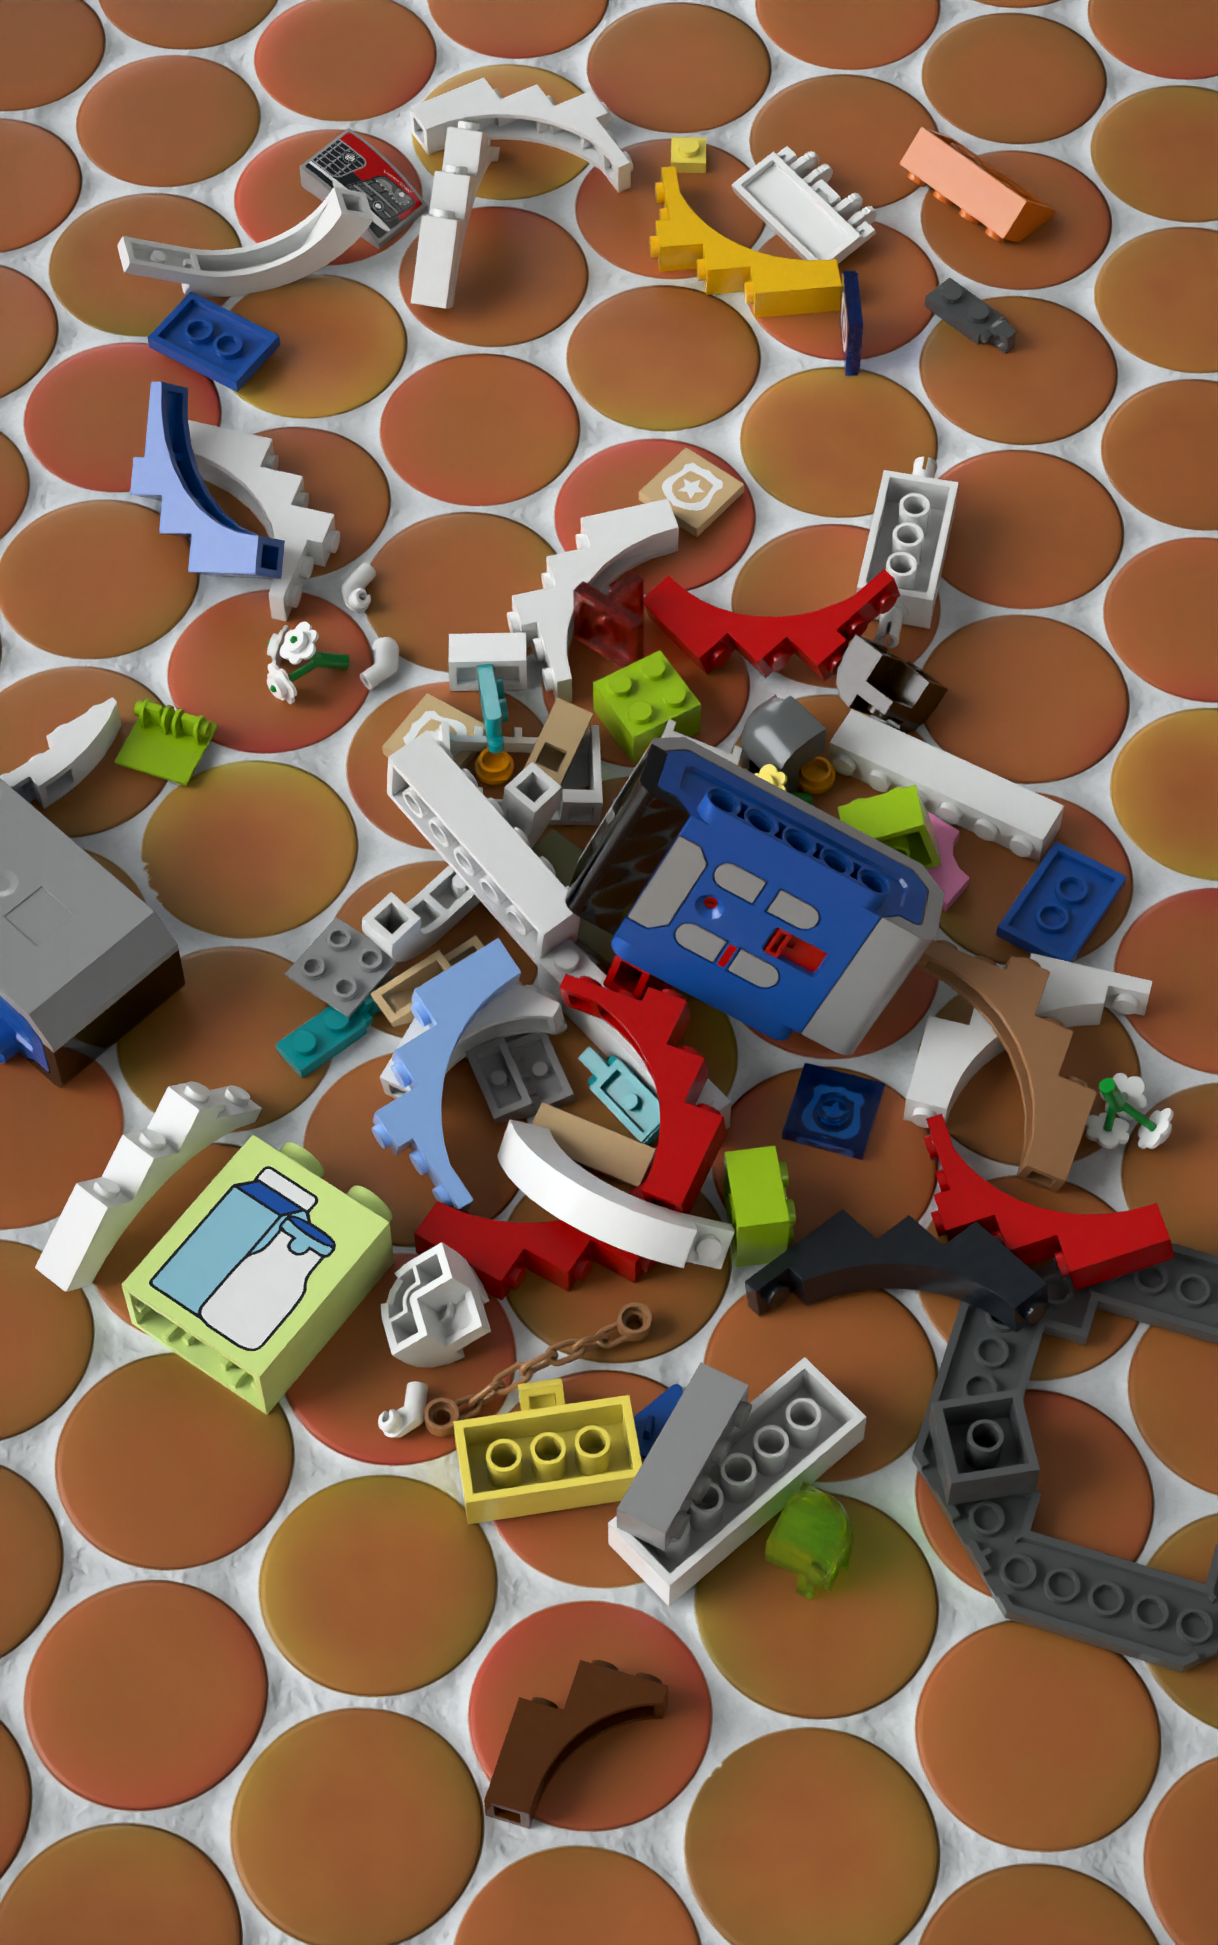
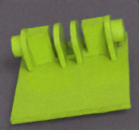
[114,698,218,786]

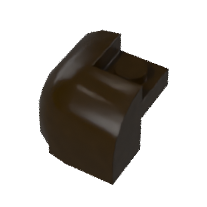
[836,635,948,734]

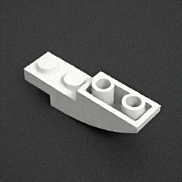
[0,697,122,809]

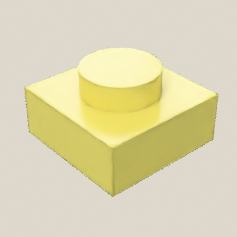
[671,137,707,173]
[517,1378,565,1411]

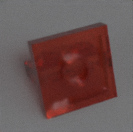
[573,572,644,668]

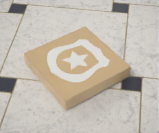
[639,447,744,537]
[382,693,486,770]

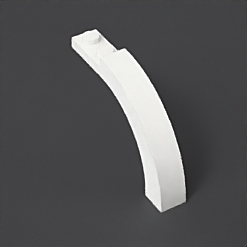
[117,187,374,297]

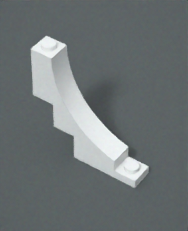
[903,953,1153,1128]

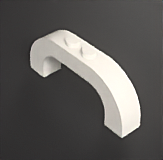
[362,762,562,962]

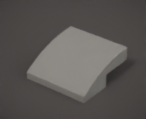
[465,1032,576,1123]

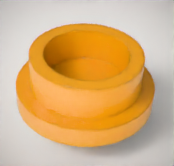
[475,748,514,785]
[799,756,835,794]

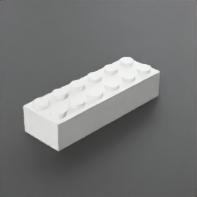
[387,730,582,966]
[608,1357,866,1606]

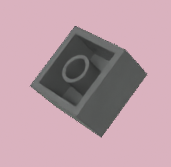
[928,1388,1040,1505]

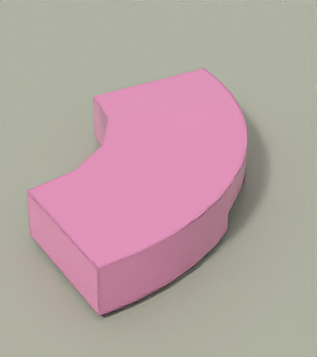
[926,811,970,912]

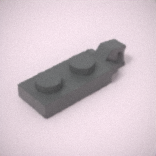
[924,278,1017,354]

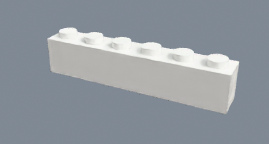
[828,709,1064,862]
[538,938,731,1129]

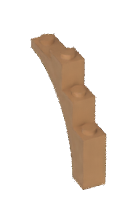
[915,940,1097,1193]

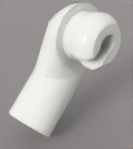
[341,563,376,613]

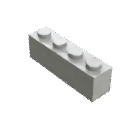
[617,1362,752,1551]

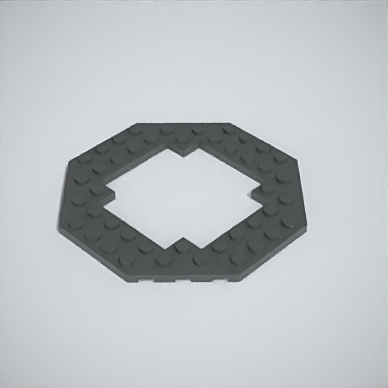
[912,1243,1218,1673]

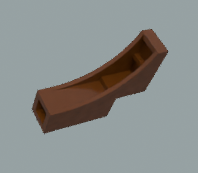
[484,1660,668,1829]

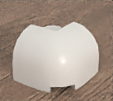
[381,1242,491,1368]

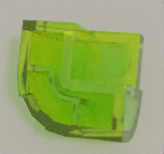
[765,1481,854,1600]

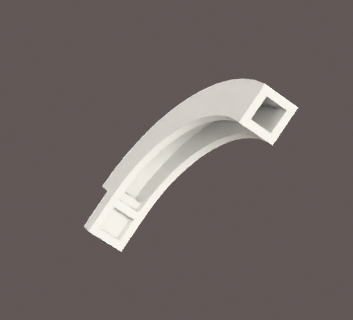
[497,1119,735,1269]

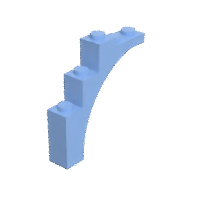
[371,938,521,1212]

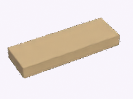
[532,1102,656,1188]

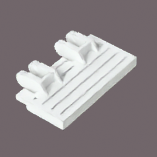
[731,146,877,264]

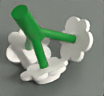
[267,622,350,704]
[1085,1073,1174,1149]

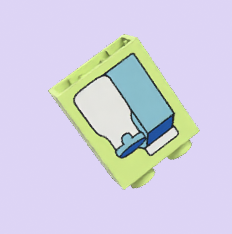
[122,1135,394,1415]

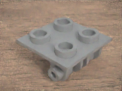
[285,917,398,1018]

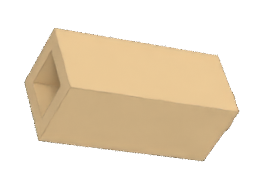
[523,697,593,787]

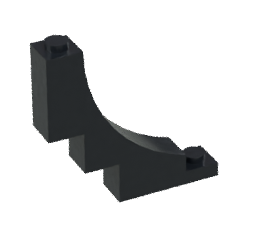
[745,1209,1049,1333]

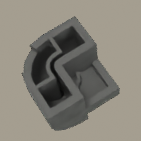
[740,695,826,793]

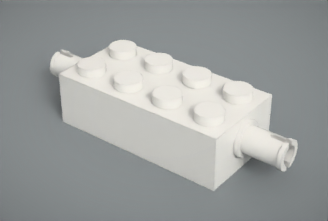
[856,456,959,648]

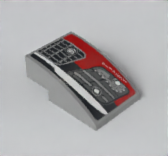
[299,128,428,249]

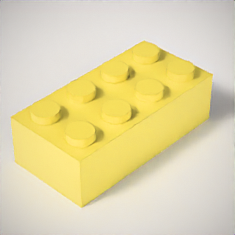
[453,1395,642,1524]

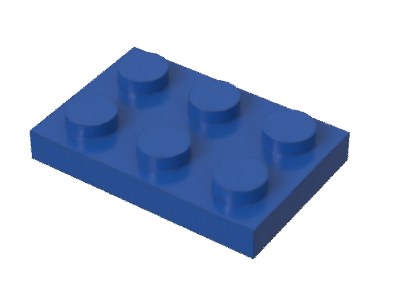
[147,292,280,392]
[996,841,1127,963]

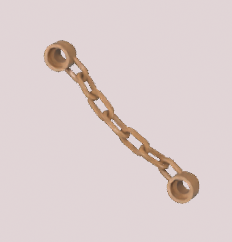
[424,1302,652,1437]

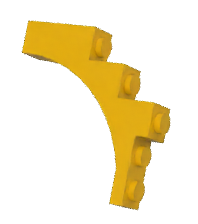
[649,166,842,318]

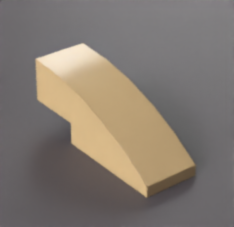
[370,935,484,1027]

